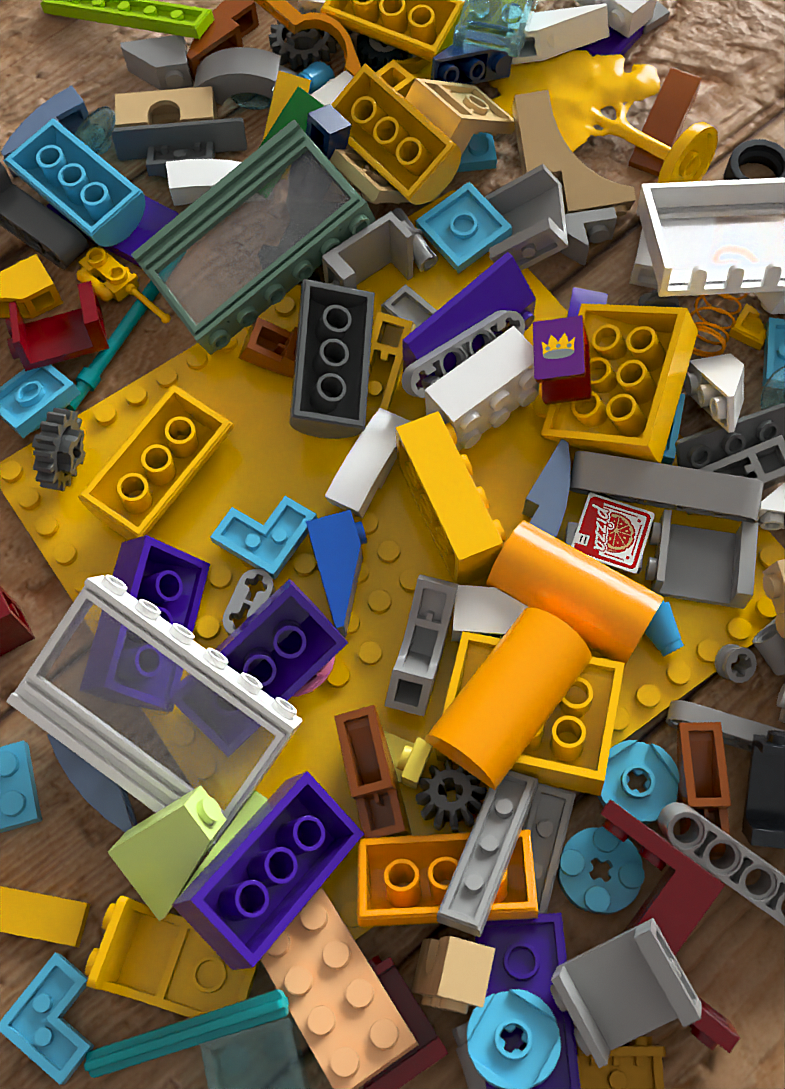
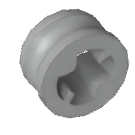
[714,644,757,683]

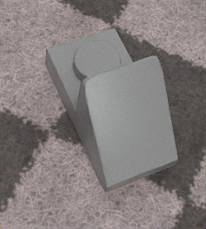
[559,207,617,265]

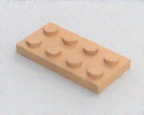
[260,888,419,1089]

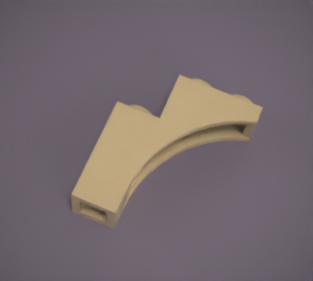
[512,90,636,217]

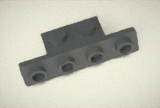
[112,117,247,177]
[675,402,785,469]

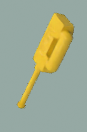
[76,246,171,324]

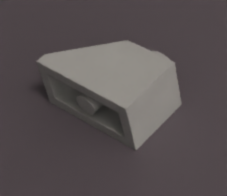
[120,35,193,90]

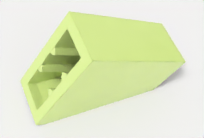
[108,785,226,921]

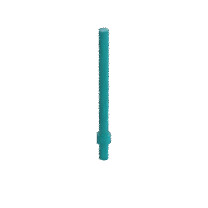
[66,251,187,412]

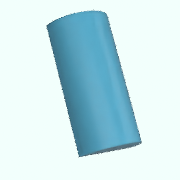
[3,118,145,247]

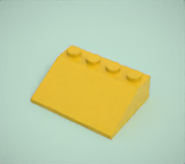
[541,303,698,463]
[436,631,625,796]

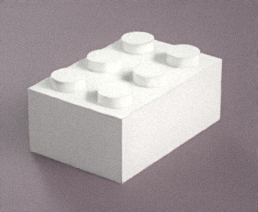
[425,326,540,451]

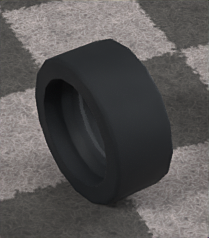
[724,139,785,180]

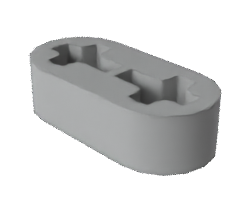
[222,569,275,636]

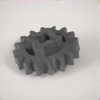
[269,8,338,70]
[32,408,85,491]

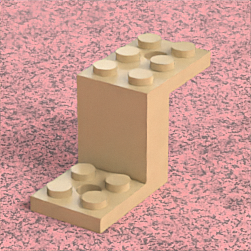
[330,78,515,204]

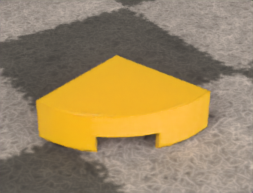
[729,303,766,351]

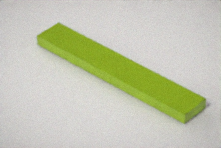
[40,0,214,39]

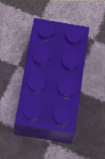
[172,771,364,970]

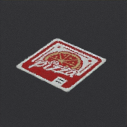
[571,493,655,573]

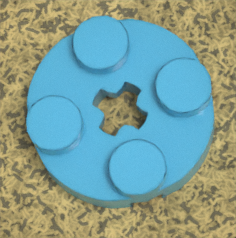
[598,740,680,824]
[558,826,645,915]
[467,989,561,1089]

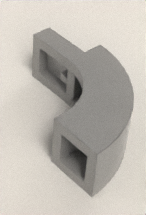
[194,47,298,105]
[384,574,459,717]

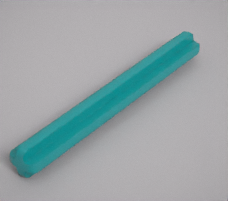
[84,989,289,1078]

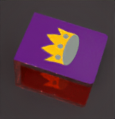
[533,315,592,405]

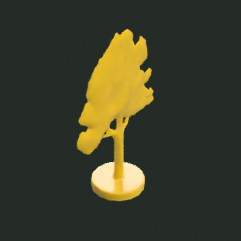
[489,49,718,183]

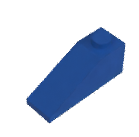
[306,509,367,638]

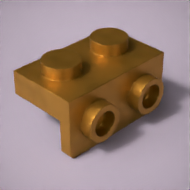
[576,1036,666,1089]

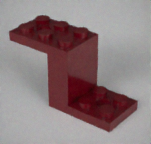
[600,799,740,1054]

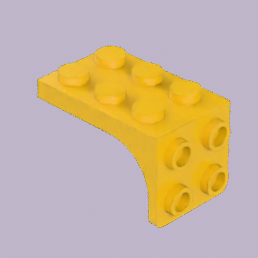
[85,895,261,1018]

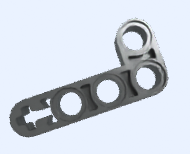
[0,162,89,270]

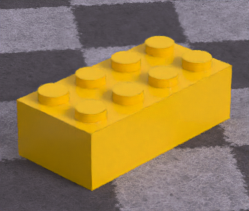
[396,411,506,585]

